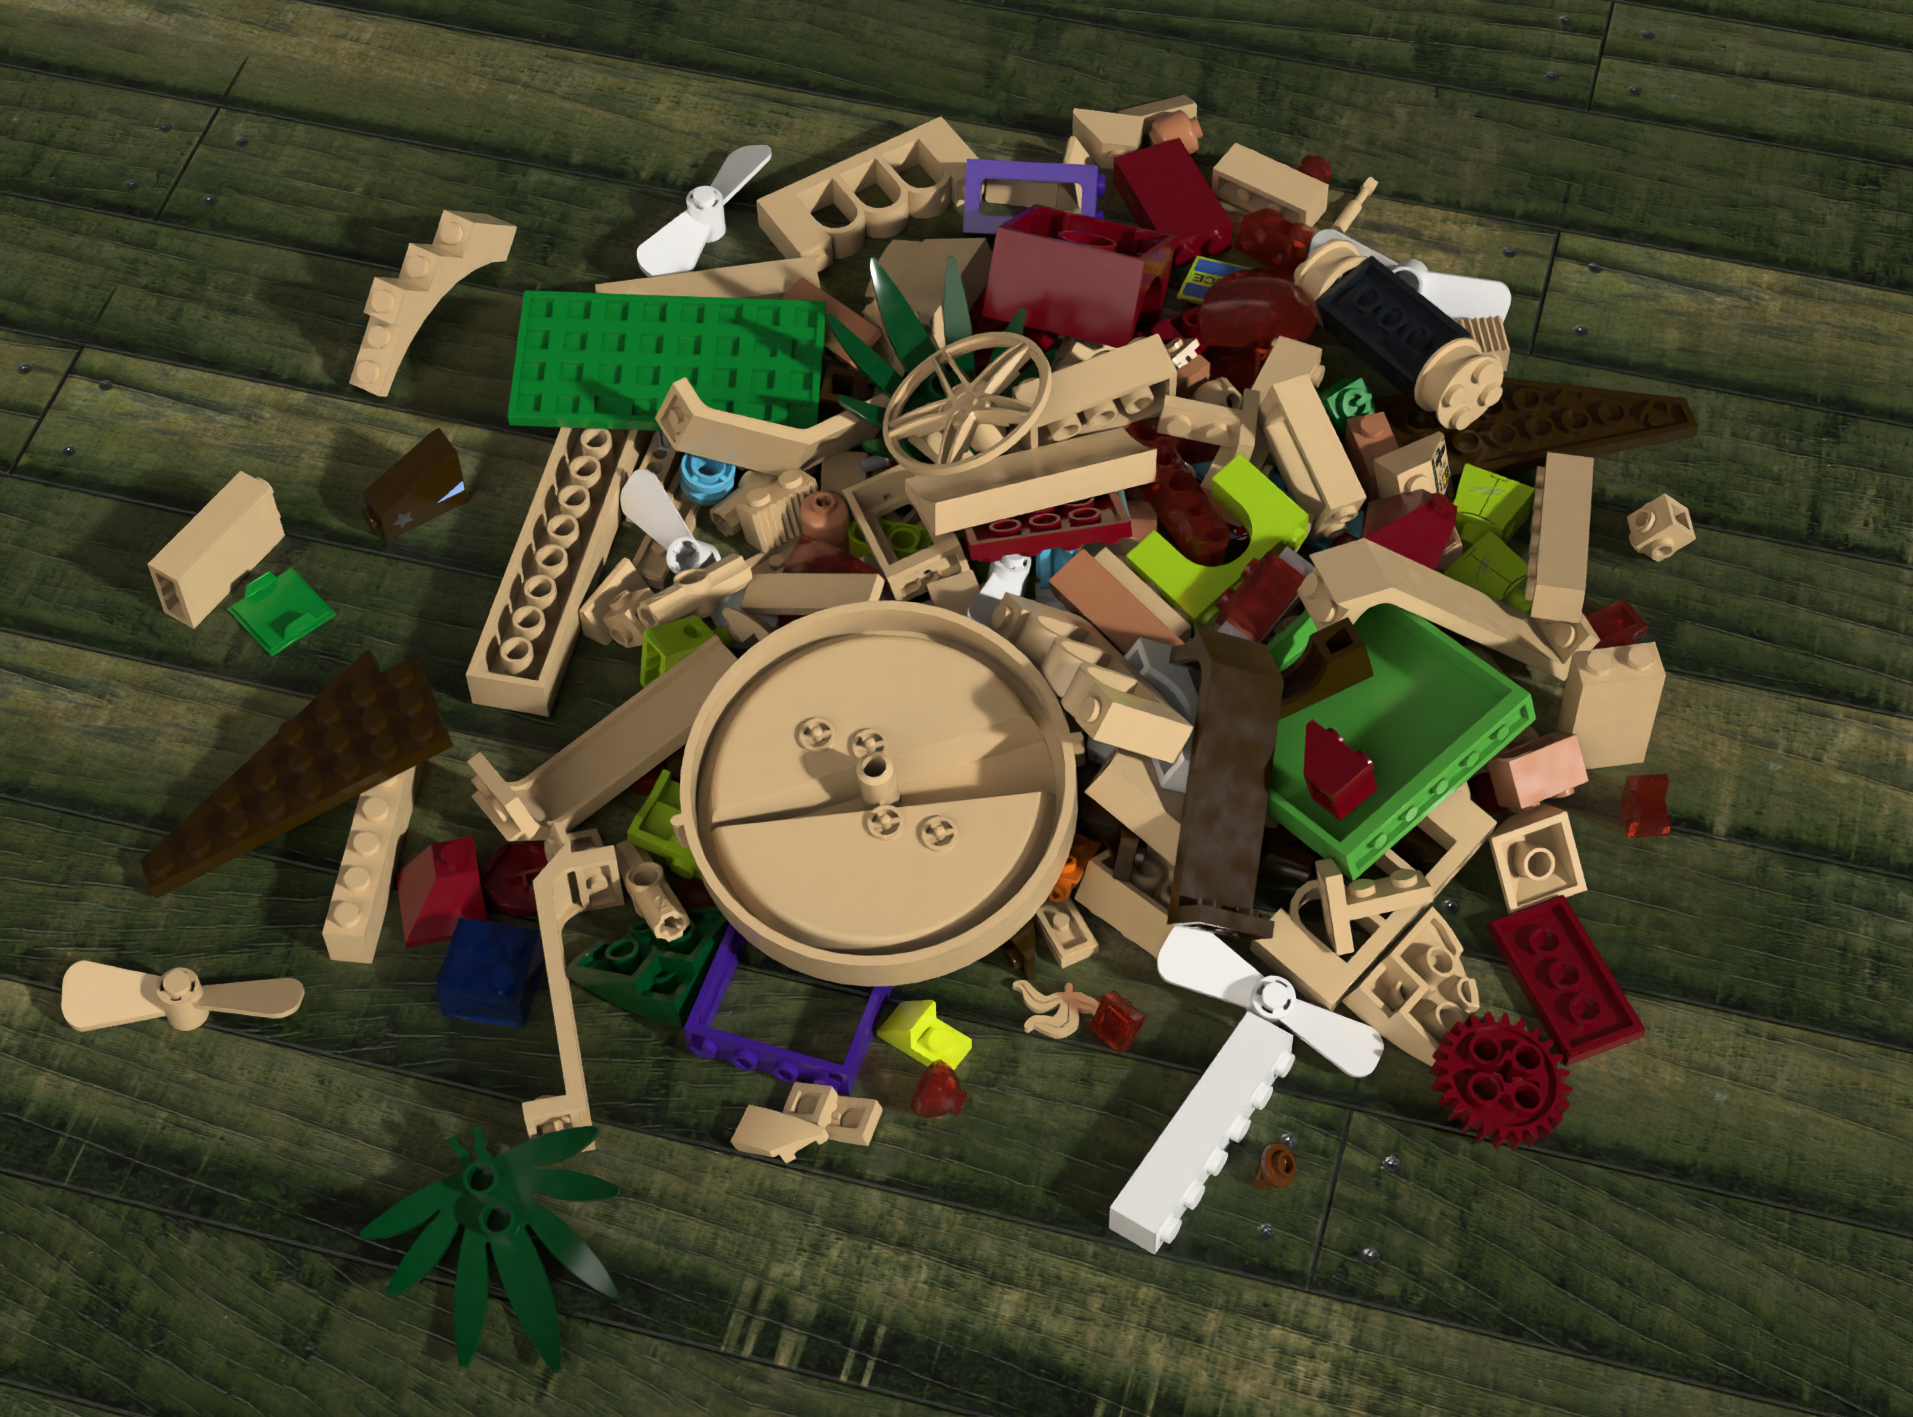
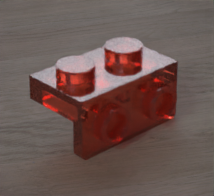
[1234,208,1315,277]
[1215,550,1305,643]

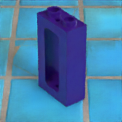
[963,159,1106,235]

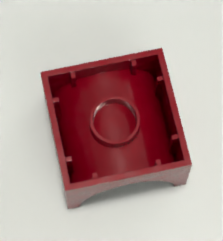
[982,204,1177,348]

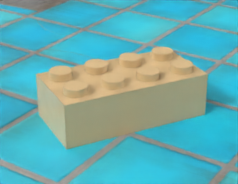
[1012,334,1177,450]

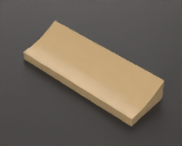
[905,427,1157,536]

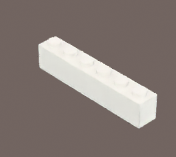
[1109,1011,1295,1255]

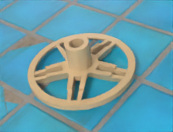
[883,332,1052,476]

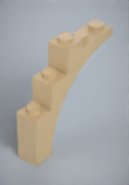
[349,210,517,397]

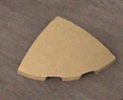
[1341,906,1480,1067]

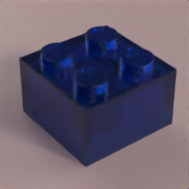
[435,917,545,1029]

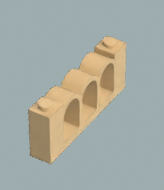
[756,116,987,272]
[988,592,1194,764]
[1250,789,1497,1012]

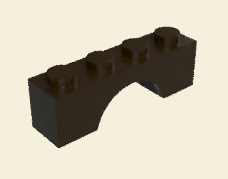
[1196,617,1374,720]

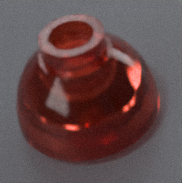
[910,1059,967,1118]

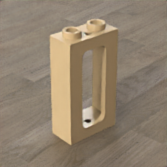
[1257,373,1367,540]
[843,458,970,602]

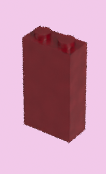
[1113,138,1233,268]

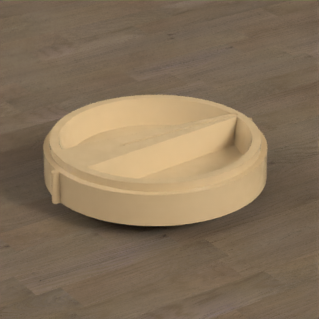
[670,600,1086,987]

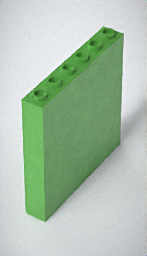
[1266,603,1536,881]

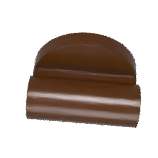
[1252,1143,1296,1190]

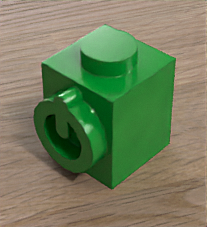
[1318,377,1377,433]

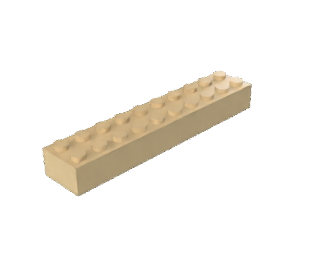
[466,427,653,717]

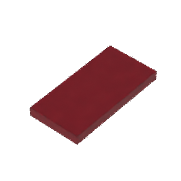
[1486,895,1646,1066]

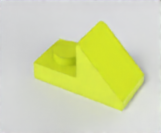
[877,1000,972,1079]

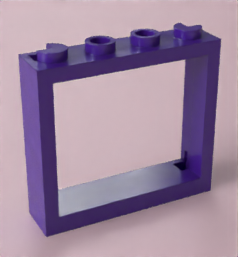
[684,923,893,1096]

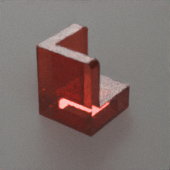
[1620,774,1671,838]

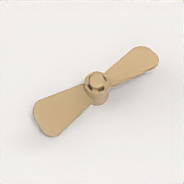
[61,960,305,1032]

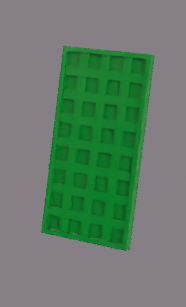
[508,290,827,431]

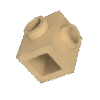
[1627,493,1696,562]
[602,587,655,648]

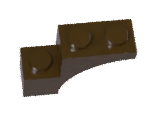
[1076,760,1148,883]

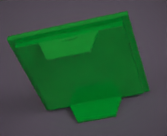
[227,567,336,657]

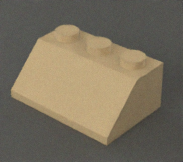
[1074,845,1175,960]

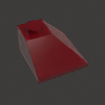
[1360,489,1458,571]
[396,836,490,948]

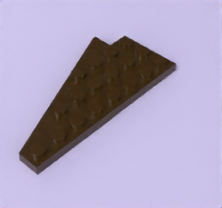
[1372,377,1699,485]
[140,649,454,899]

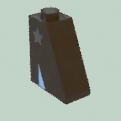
[362,428,468,542]

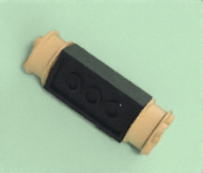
[1293,239,1503,430]

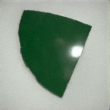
[565,906,729,1029]

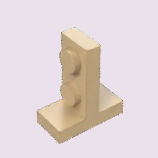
[1156,388,1261,462]
[1315,858,1433,956]

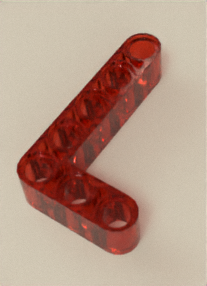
[1128,417,1231,567]

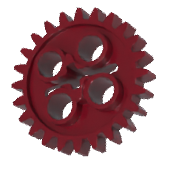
[1429,1011,1572,1150]

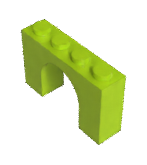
[1126,454,1309,635]

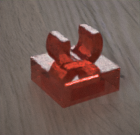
[1088,990,1148,1054]

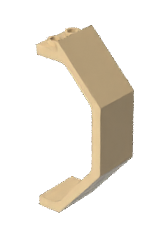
[655,293,919,476]

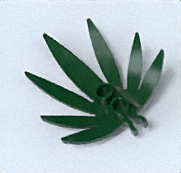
[827,256,1057,461]
[360,1125,620,1373]

